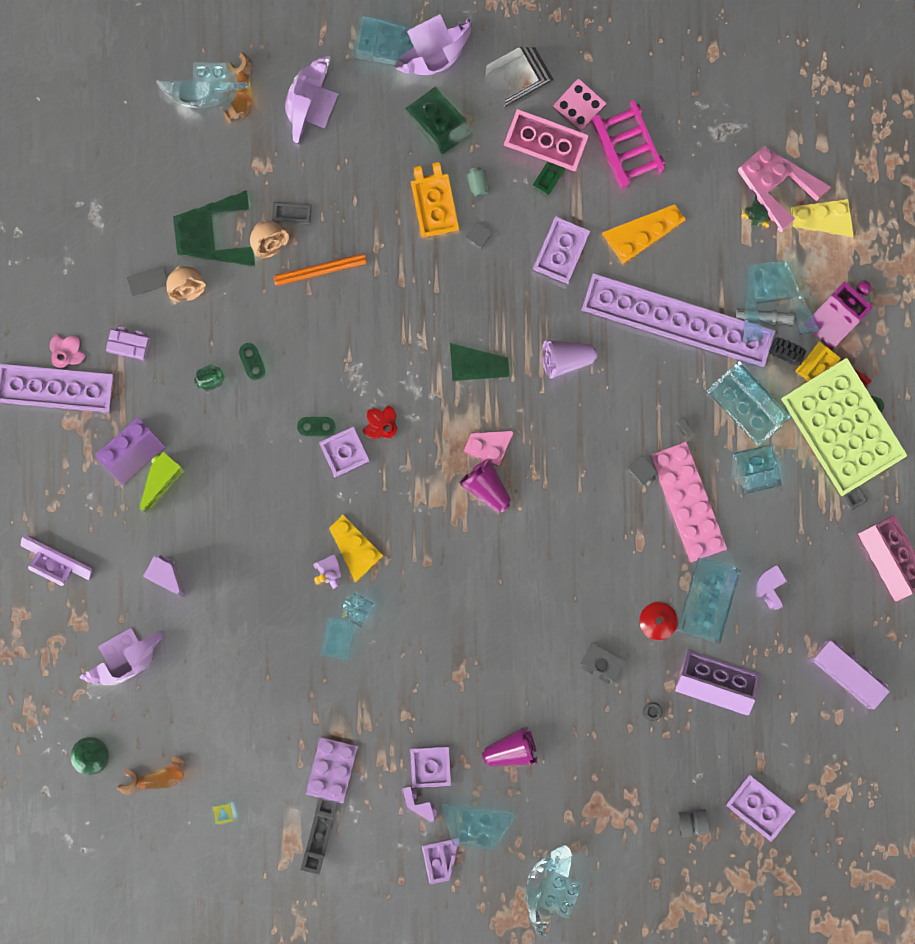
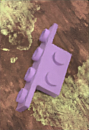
[21,535,92,586]

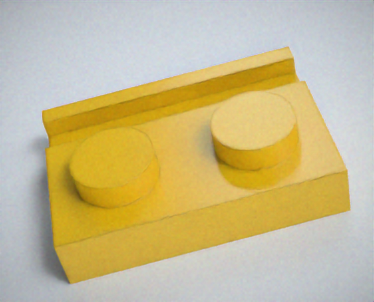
[795,341,841,382]

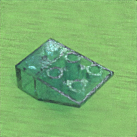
[354,16,414,65]

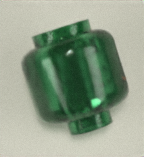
[194,364,224,392]

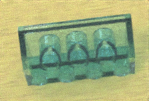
[707,361,791,447]
[677,557,741,644]

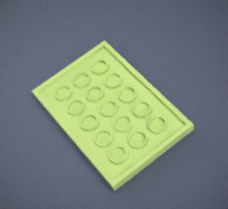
[781,358,907,496]

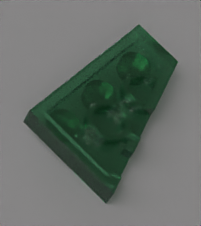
[450,343,510,382]

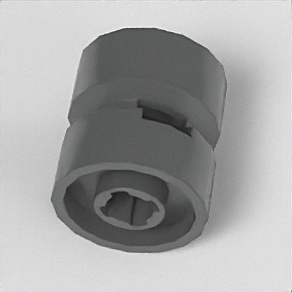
[678,809,709,838]

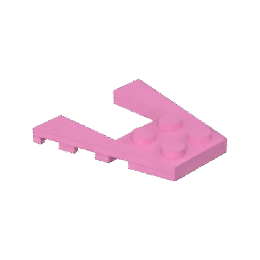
[738,146,831,232]

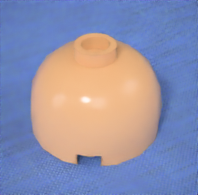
[250,221,289,259]
[166,266,206,302]

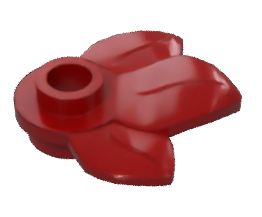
[362,405,398,439]

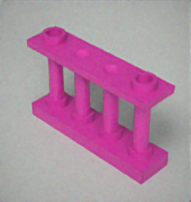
[591,100,666,190]

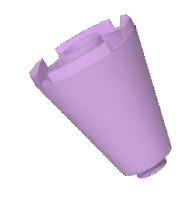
[542,340,597,379]

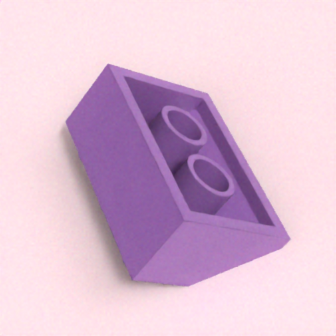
[95,417,166,485]

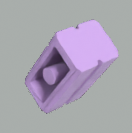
[106,326,150,361]

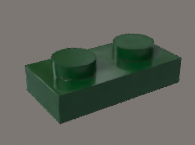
[532,161,566,196]

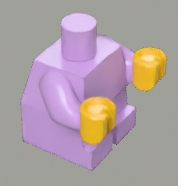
[313,555,341,589]

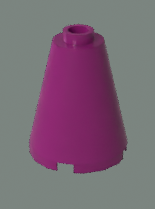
[459,459,511,512]
[482,727,538,766]

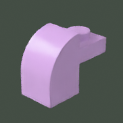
[756,565,787,610]

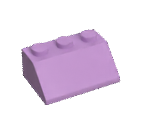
[143,554,185,596]

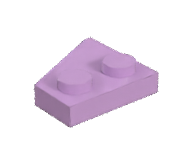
[422,838,460,884]

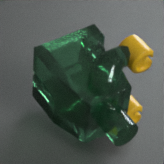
[741,194,771,227]

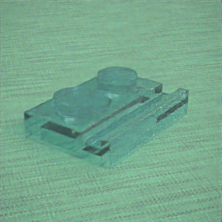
[320,617,356,661]

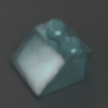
[733,445,782,494]

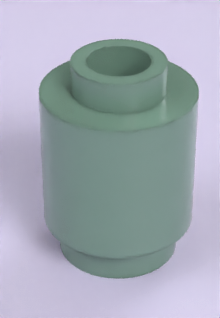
[467,167,490,197]

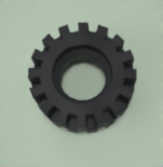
[769,337,807,366]

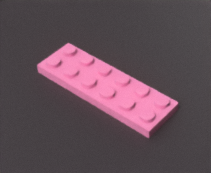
[650,442,727,563]

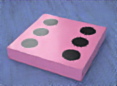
[553,78,606,132]

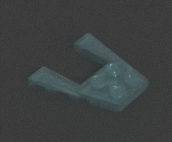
[743,261,819,343]

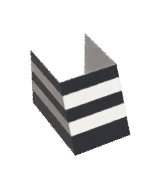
[486,47,554,107]

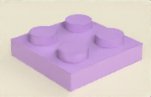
[319,426,370,478]
[410,747,451,788]

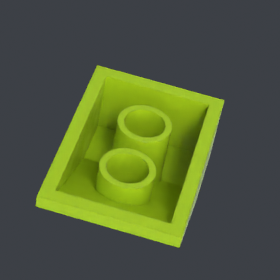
[140,452,184,513]

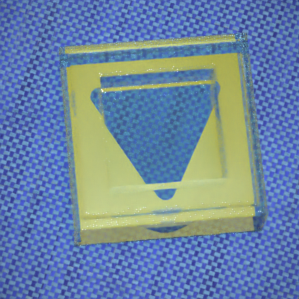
[211,803,234,826]

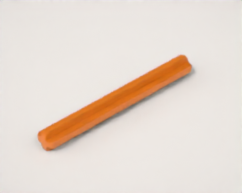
[274,253,367,285]

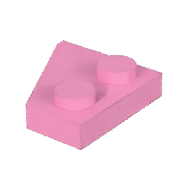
[464,431,513,467]

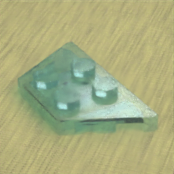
[441,804,515,851]

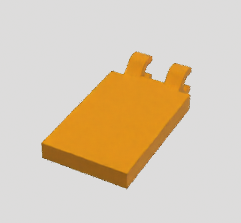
[411,162,459,238]

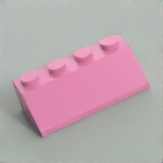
[504,109,589,171]
[859,514,915,602]

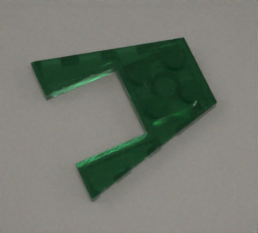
[173,190,255,267]

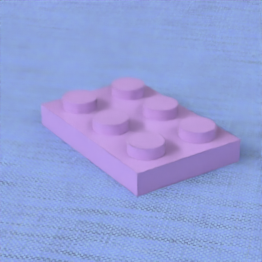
[533,216,590,284]
[306,737,358,804]
[725,775,795,842]

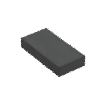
[272,202,312,225]
[127,266,167,296]

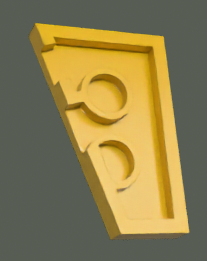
[329,515,383,582]

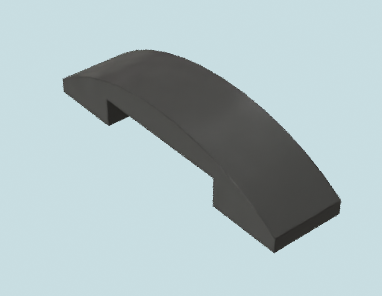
[300,798,338,875]

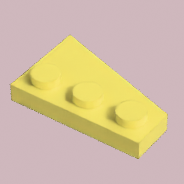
[791,199,854,238]

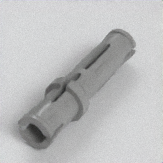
[736,308,794,325]

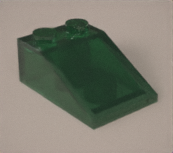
[405,87,472,155]

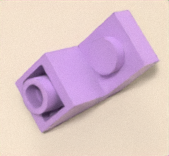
[403,786,438,822]

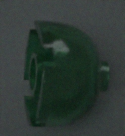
[70,737,110,775]

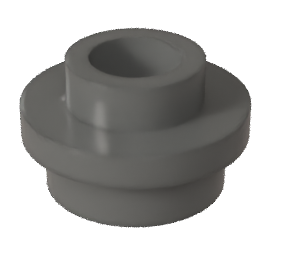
[643,702,663,721]

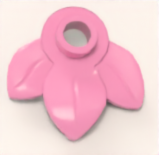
[50,334,85,368]

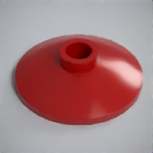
[639,602,678,640]

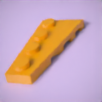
[602,204,686,264]

